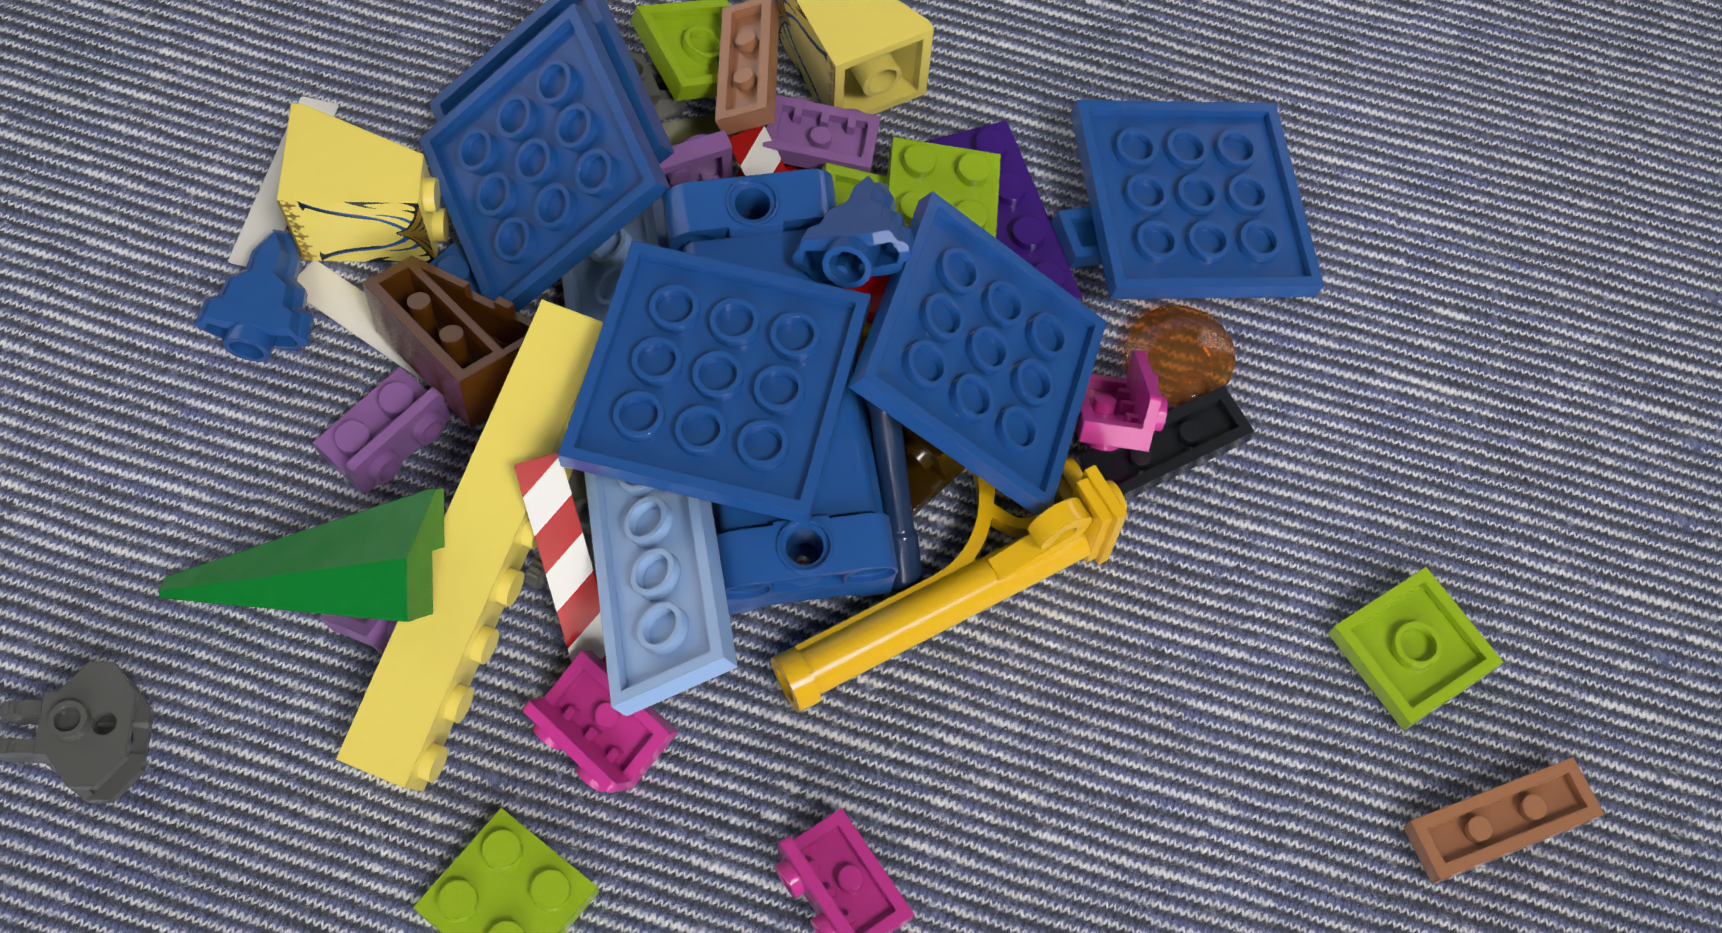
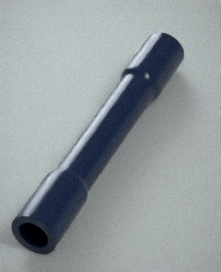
[860,352,923,591]

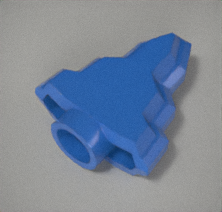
[792,176,914,289]
[194,229,314,362]

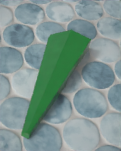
[159,487,445,622]

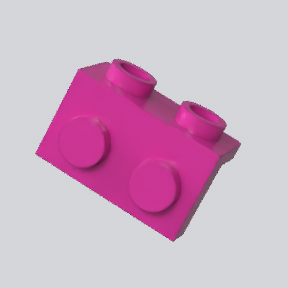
[1076,350,1168,452]
[522,650,678,793]
[774,808,914,933]

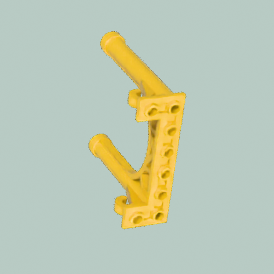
[771,322,1128,713]

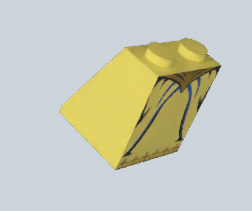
[778,0,934,115]
[277,103,449,263]

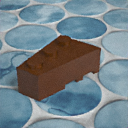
[362,256,533,429]

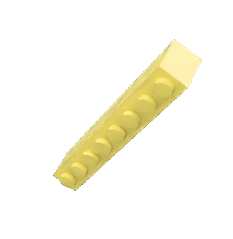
[336,299,604,792]

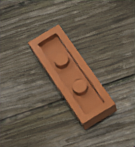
[715,0,780,135]
[1403,757,1604,885]

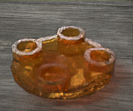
[1124,305,1236,406]

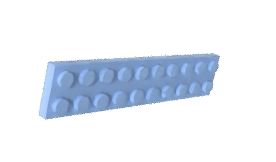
[562,197,738,717]

